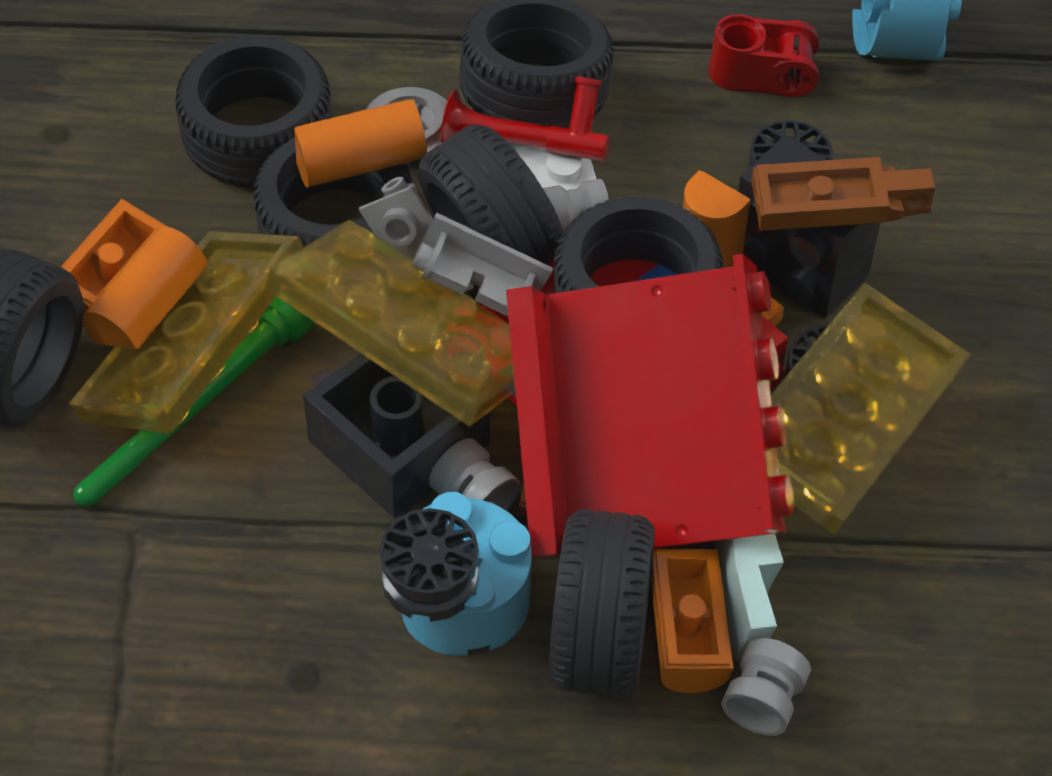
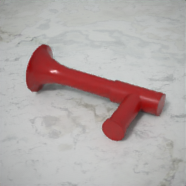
[441,76,610,162]

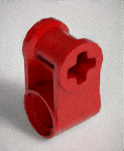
[708,14,819,97]

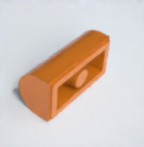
[294,99,427,188]
[683,170,751,268]
[61,199,168,313]
[82,226,209,349]
[651,549,733,693]

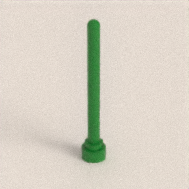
[73,289,315,507]

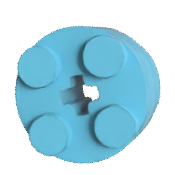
[852,0,962,61]
[401,492,532,656]

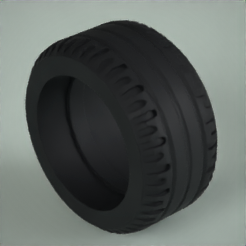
[459,0,614,128]
[175,36,333,187]
[418,124,564,265]
[253,138,413,286]
[553,196,724,294]
[0,249,84,427]
[549,509,655,698]

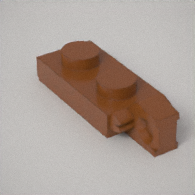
[752,157,935,231]

